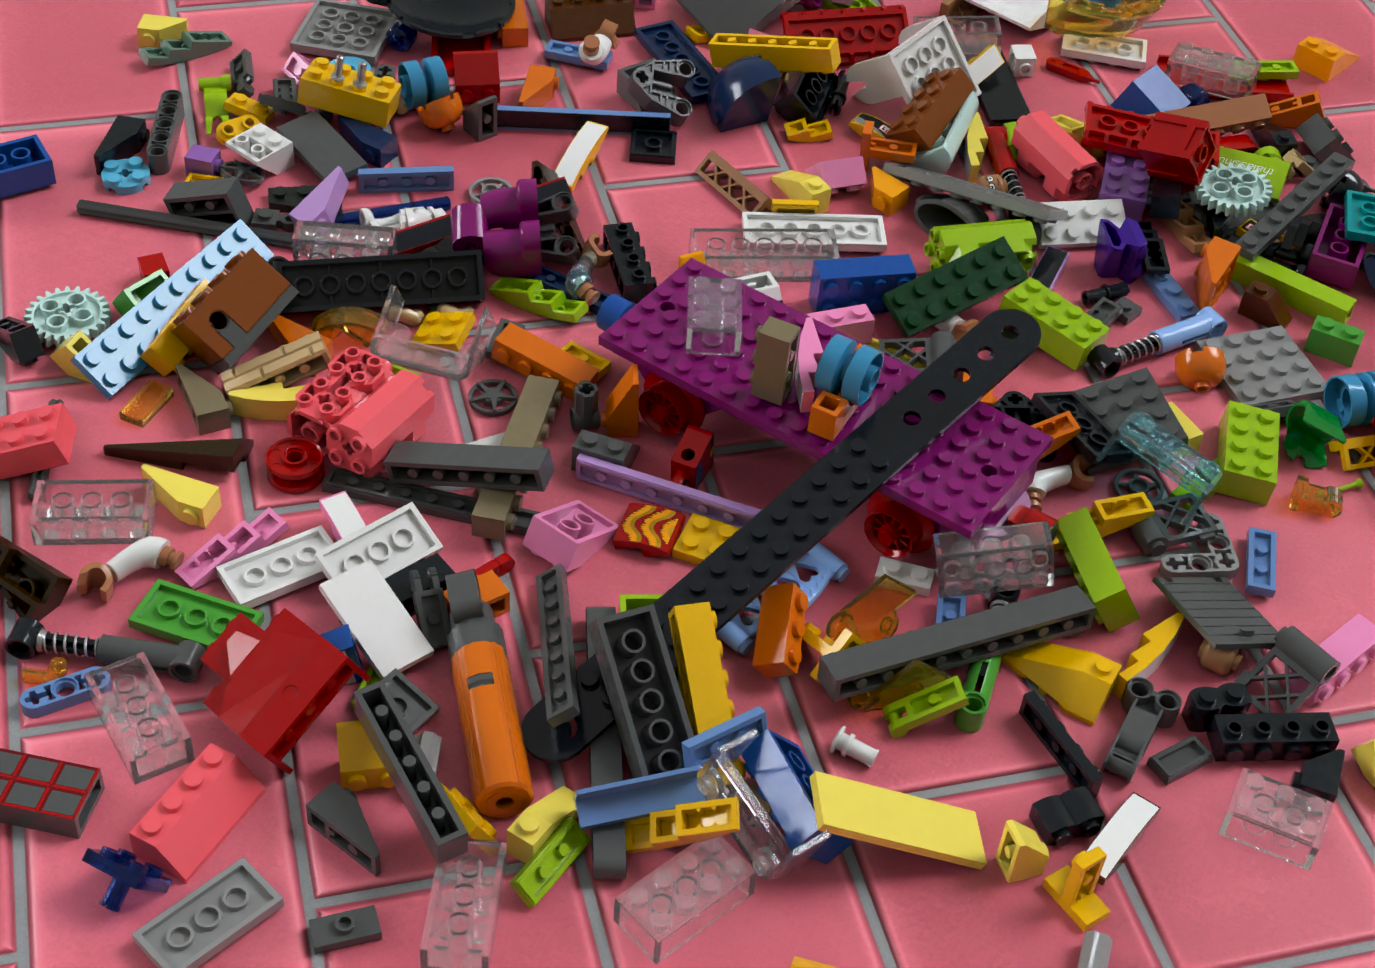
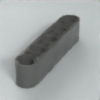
[146,89,185,175]

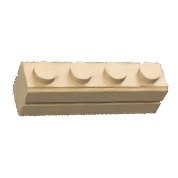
[220,331,332,397]

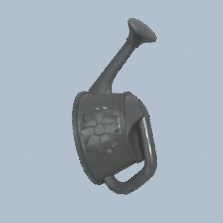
[914,193,1042,247]

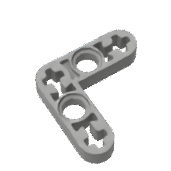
[1158,513,1239,580]

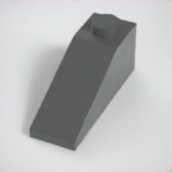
[306,781,381,877]

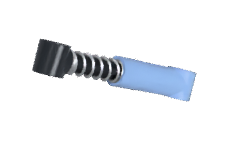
[1087,306,1228,379]

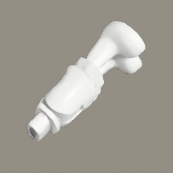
[359,206,446,245]

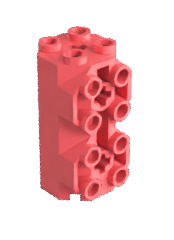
[1011,110,1105,202]
[287,347,393,456]
[326,369,434,478]

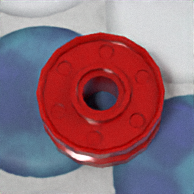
[266,436,325,494]

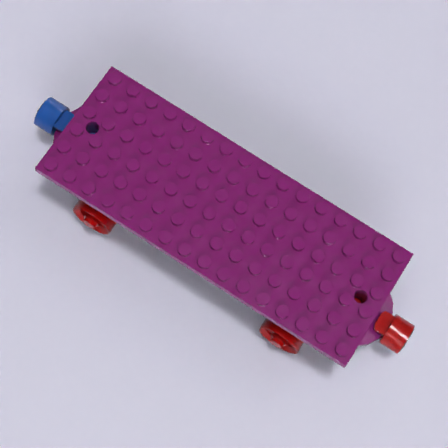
[596,258,1059,558]

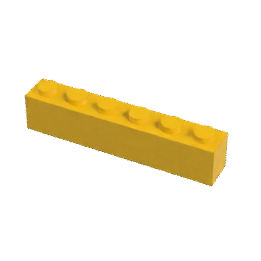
[708,33,841,74]
[668,602,746,792]

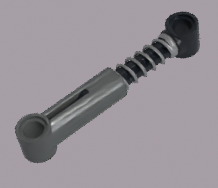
[5,617,206,683]

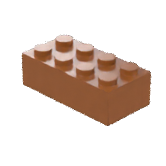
[885,67,975,152]

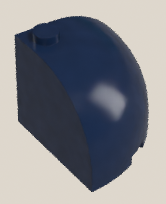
[707,55,782,132]

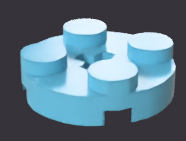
[101,156,151,195]

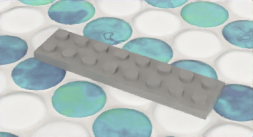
[883,163,1068,224]

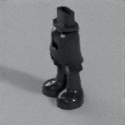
[1229,235,1314,275]

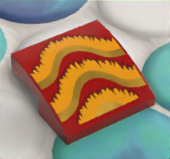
[612,503,686,557]

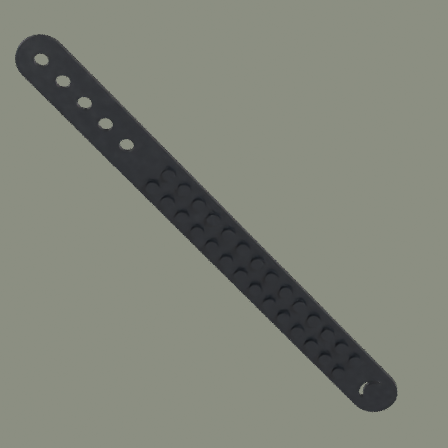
[521,309,1041,763]

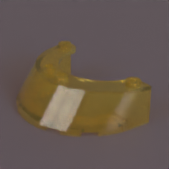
[1044,0,1166,38]

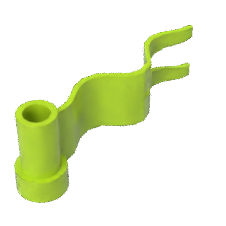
[198,74,232,135]

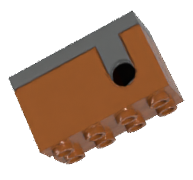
[171,248,299,375]

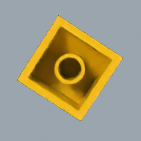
[336,721,395,791]

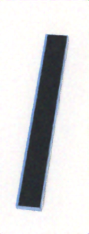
[497,105,671,135]

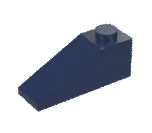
[338,115,398,168]

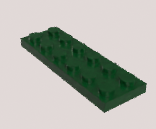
[881,236,1029,338]

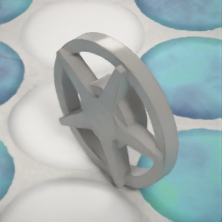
[469,177,512,203]

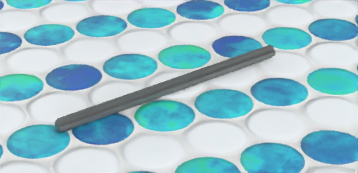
[76,199,336,255]

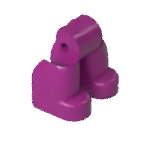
[450,178,542,277]

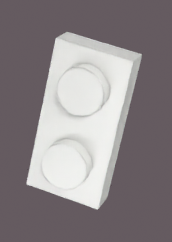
[874,556,935,597]

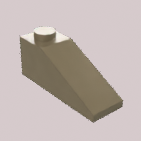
[175,364,234,435]

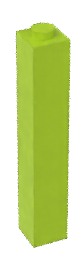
[1231,255,1357,324]

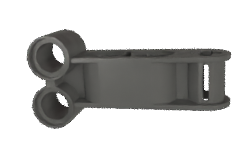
[1101,677,1182,784]

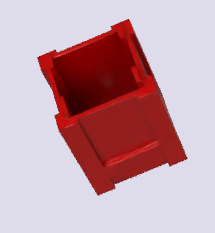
[1137,111,1218,186]

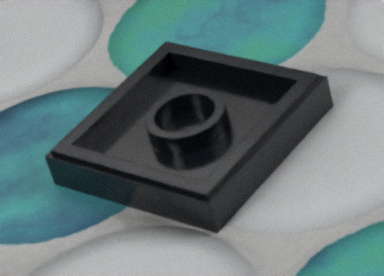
[629,128,677,165]

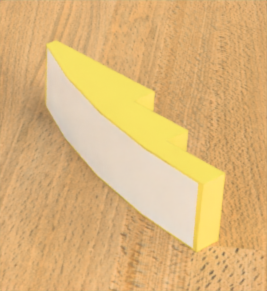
[963,112,988,184]

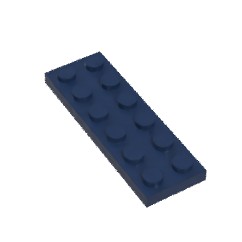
[634,20,719,104]

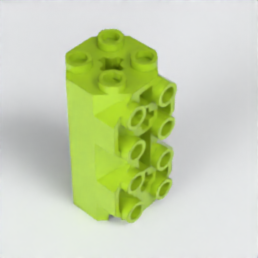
[924,219,1037,275]

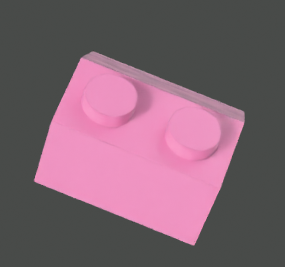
[805,156,867,195]

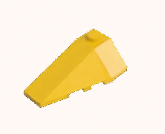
[1002,642,1122,726]

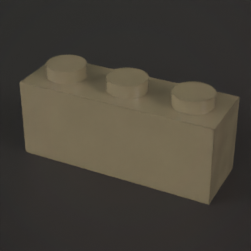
[749,316,801,406]

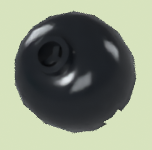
[1319,170,1364,210]

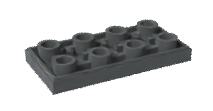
[276,110,368,181]

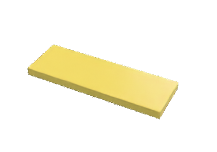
[810,771,987,870]

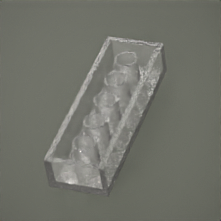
[688,228,840,283]

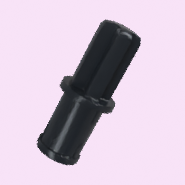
[1081,282,1130,306]

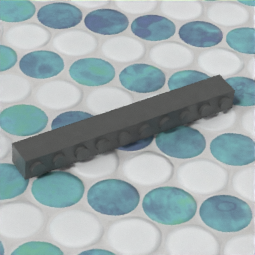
[817,585,1096,702]

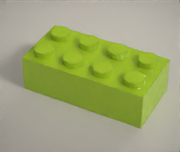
[998,277,1110,371]
[1215,400,1280,505]
[1056,506,1140,633]

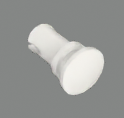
[830,726,879,768]

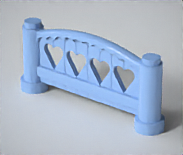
[716,542,850,656]

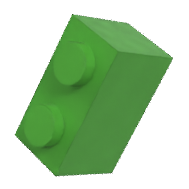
[1303,315,1366,367]

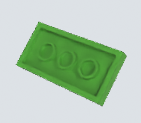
[128,579,264,650]

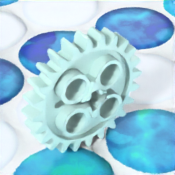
[1194,163,1273,217]
[24,286,112,349]

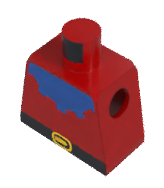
[671,424,714,489]

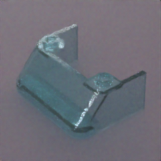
[1095,412,1222,525]

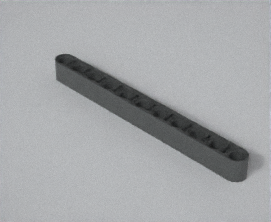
[586,607,626,879]

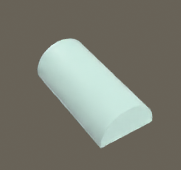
[912,91,979,174]

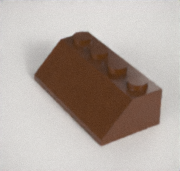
[545,0,636,42]

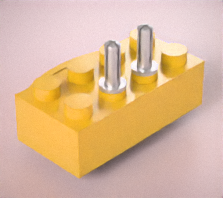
[297,55,402,128]

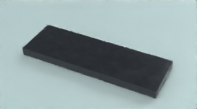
[960,45,1030,126]

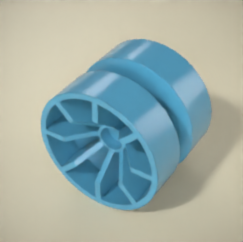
[398,55,450,110]
[814,334,884,406]

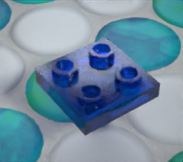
[82,846,173,912]

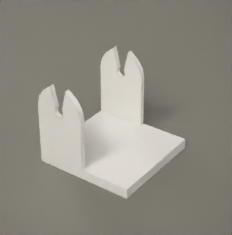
[846,15,982,105]

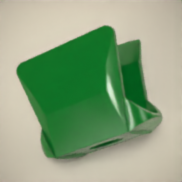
[1283,400,1346,468]

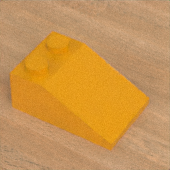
[1293,36,1360,82]

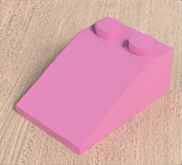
[522,500,619,573]

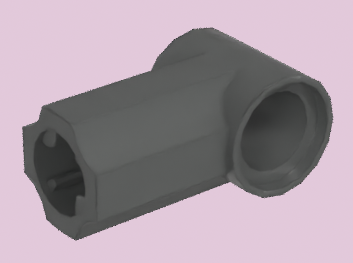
[570,380,601,431]

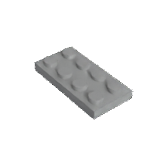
[132,857,284,968]

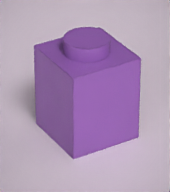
[184,144,224,176]

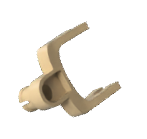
[1283,148,1314,179]

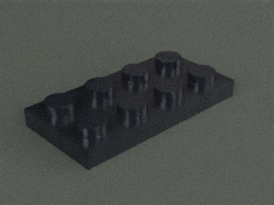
[1030,391,1135,465]

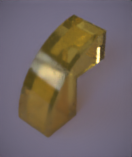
[311,307,385,348]

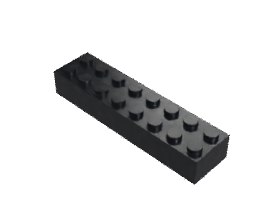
[276,249,485,315]

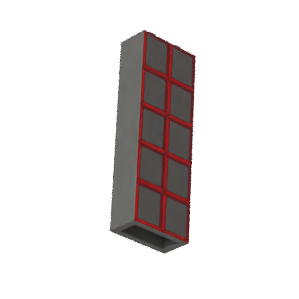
[0,748,105,839]

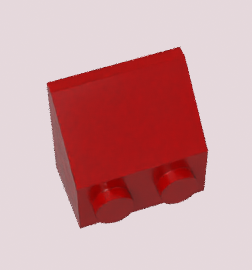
[453,50,500,104]

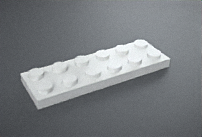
[741,212,887,253]

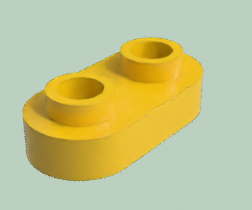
[215,114,260,146]

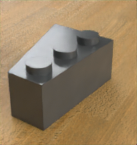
[163,177,254,227]

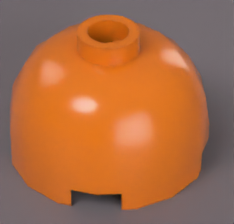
[416,92,463,132]
[1175,346,1226,393]

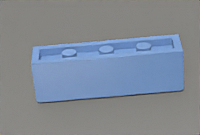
[358,166,454,194]
[574,765,706,830]

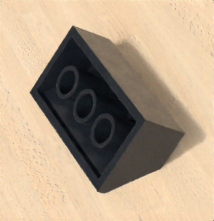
[773,71,838,125]

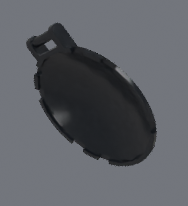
[367,0,515,39]

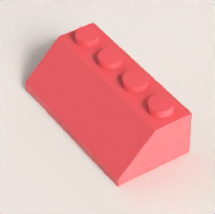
[129,742,266,884]

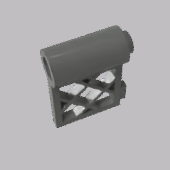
[879,330,958,379]
[1127,492,1219,557]
[1234,626,1341,713]

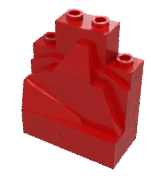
[200,608,371,775]

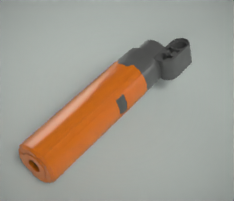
[445,569,534,818]

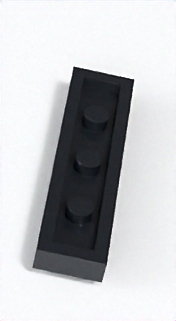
[1019,690,1103,798]

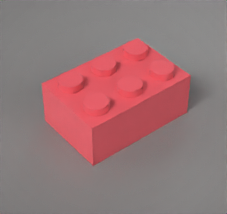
[0,403,77,480]

